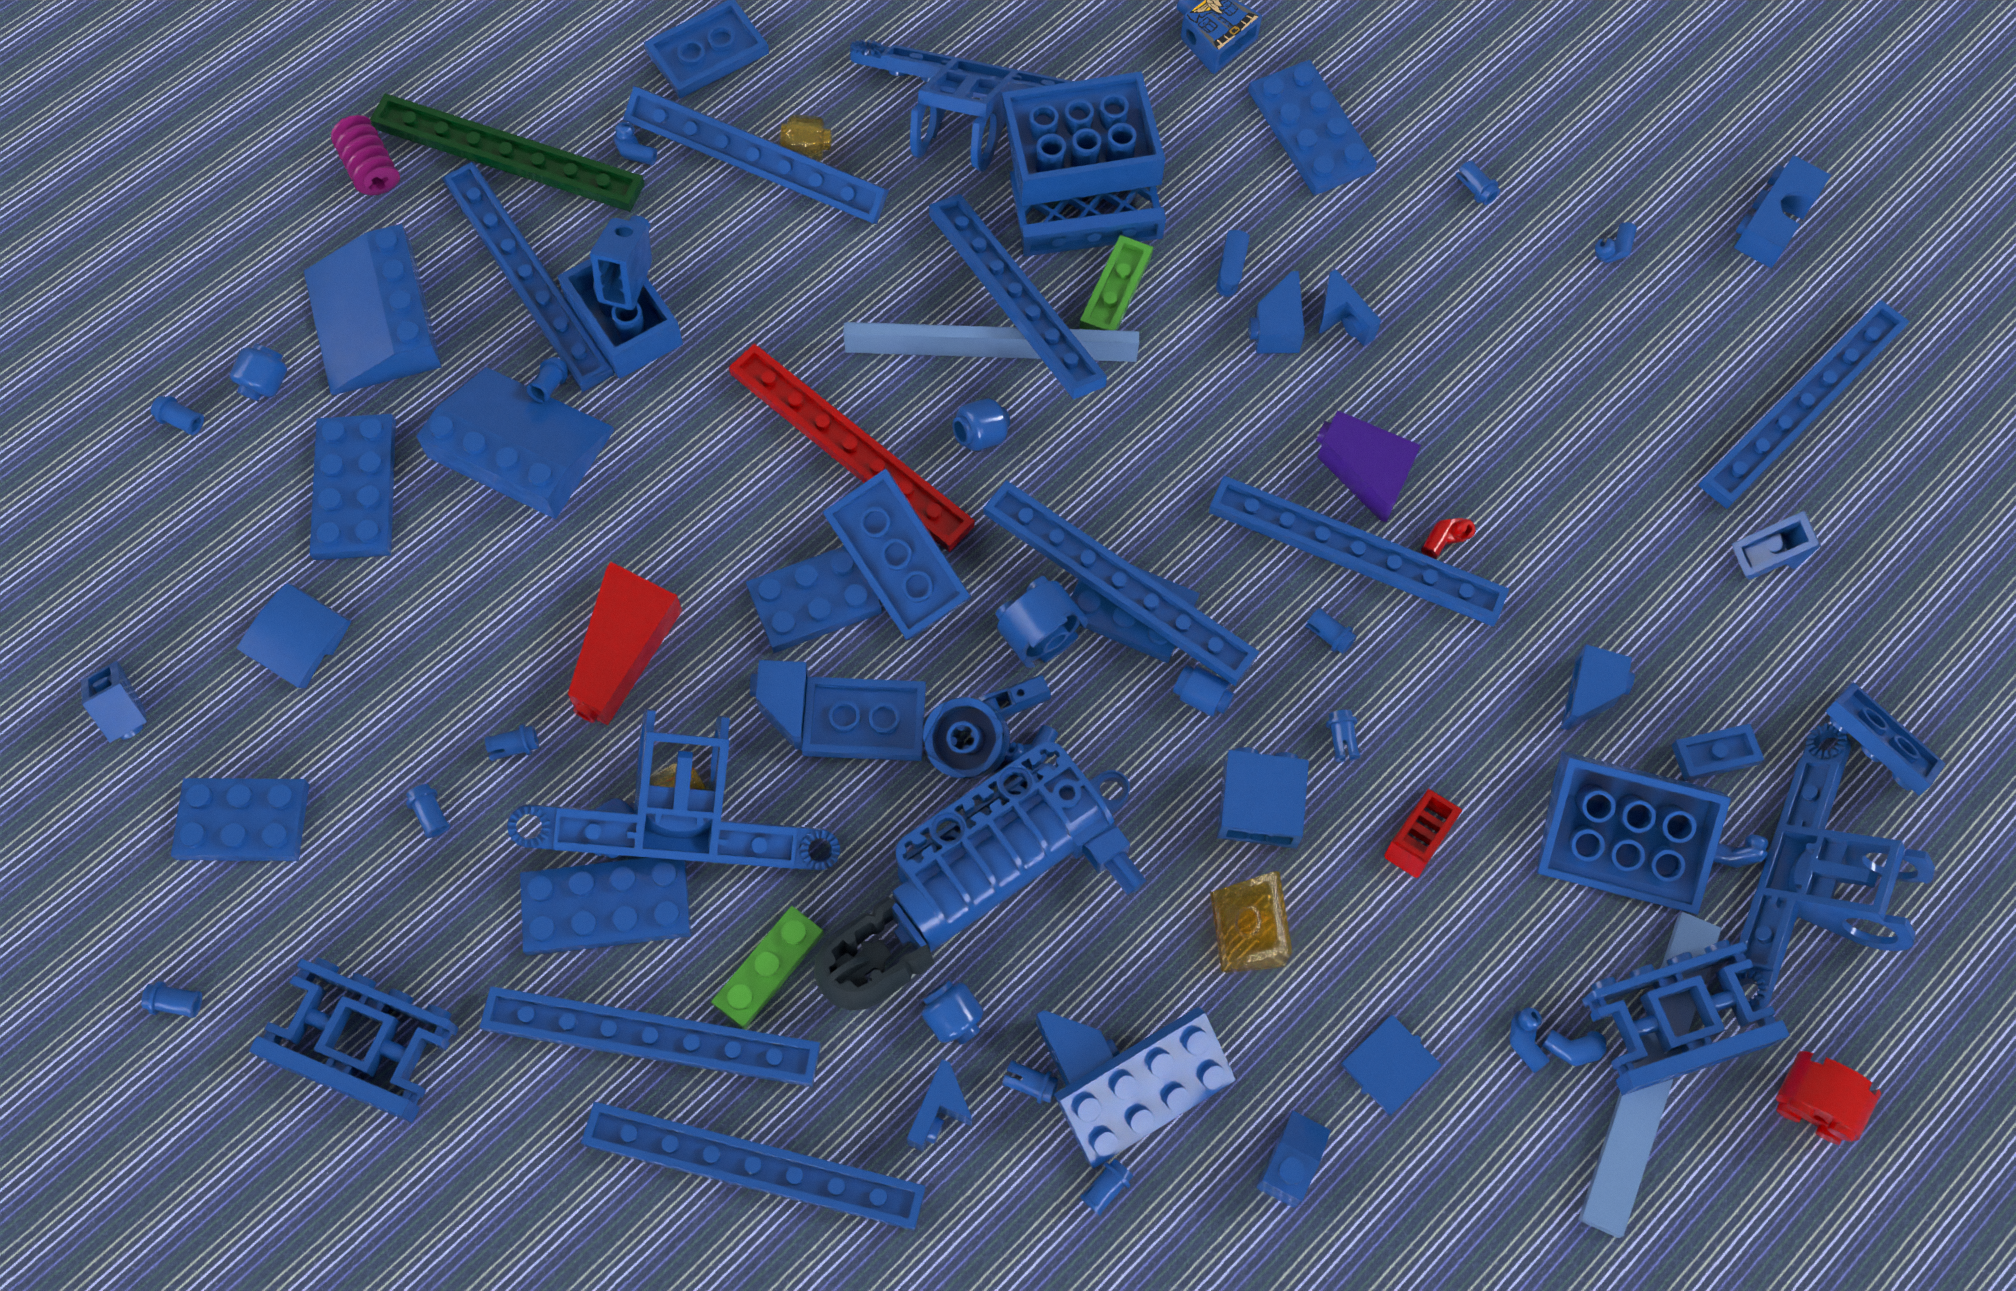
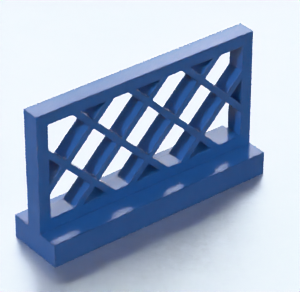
[1009,171,1166,257]

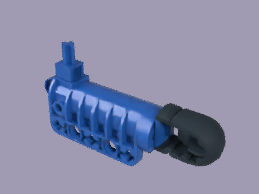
[814,742,1147,1011]

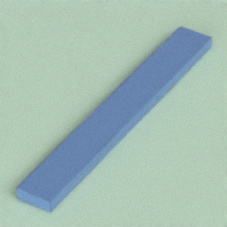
[843,322,1139,362]
[1578,912,1721,1238]

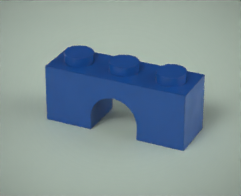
[1734,155,1831,269]

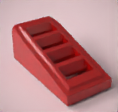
[1384,788,1462,878]

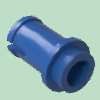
[1456,160,1500,205]
[527,357,568,403]
[151,395,204,436]
[1305,608,1357,654]
[1326,710,1361,762]
[485,724,539,762]
[406,784,450,838]
[141,981,202,1018]
[1002,1060,1059,1104]
[1080,1158,1134,1216]

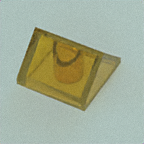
[1210,871,1293,973]

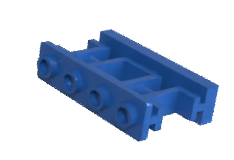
[1582,940,1790,1096]
[249,957,459,1123]

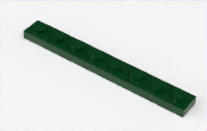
[370,93,645,212]

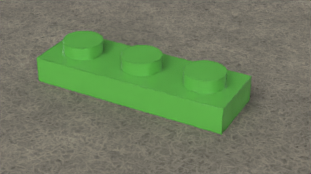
[1079,235,1153,330]
[711,905,824,1030]

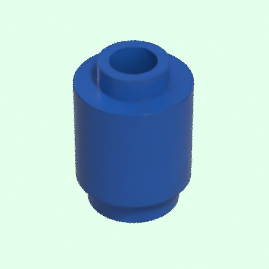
[1173,665,1235,717]

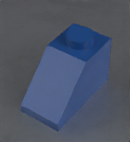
[1248,271,1305,354]
[1561,644,1635,730]
[750,660,809,750]
[81,661,147,743]
[1035,1010,1120,1086]
[1256,1110,1331,1208]

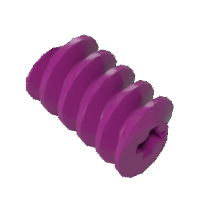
[331,115,400,196]

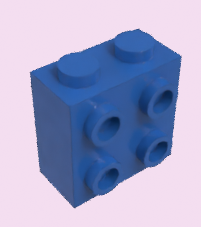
[1217,747,1309,849]

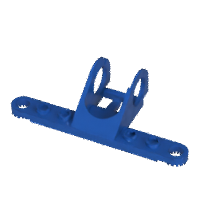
[850,40,1074,172]
[507,709,840,870]
[1736,723,1935,1012]

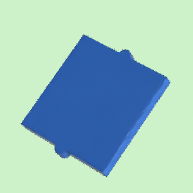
[1340,1015,1442,1116]

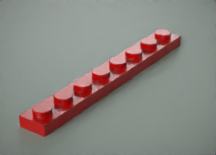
[729,343,975,552]

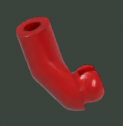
[1421,518,1476,559]

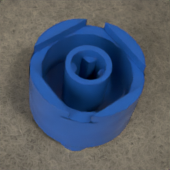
[995,576,1088,668]
[923,697,1010,779]

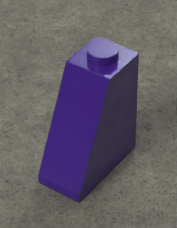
[1316,410,1421,522]

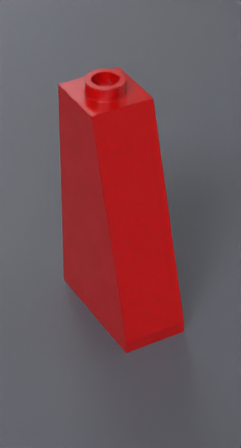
[568,562,682,725]

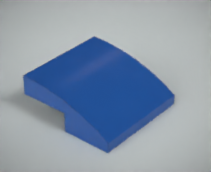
[236,583,352,688]

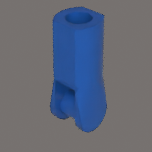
[1216,230,1250,297]
[978,674,1051,719]

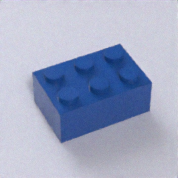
[558,258,683,379]

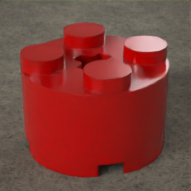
[1776,1051,1882,1145]

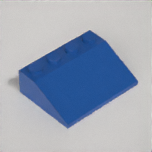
[1002,71,1165,206]
[304,223,442,396]
[416,367,614,519]
[1536,751,1731,915]

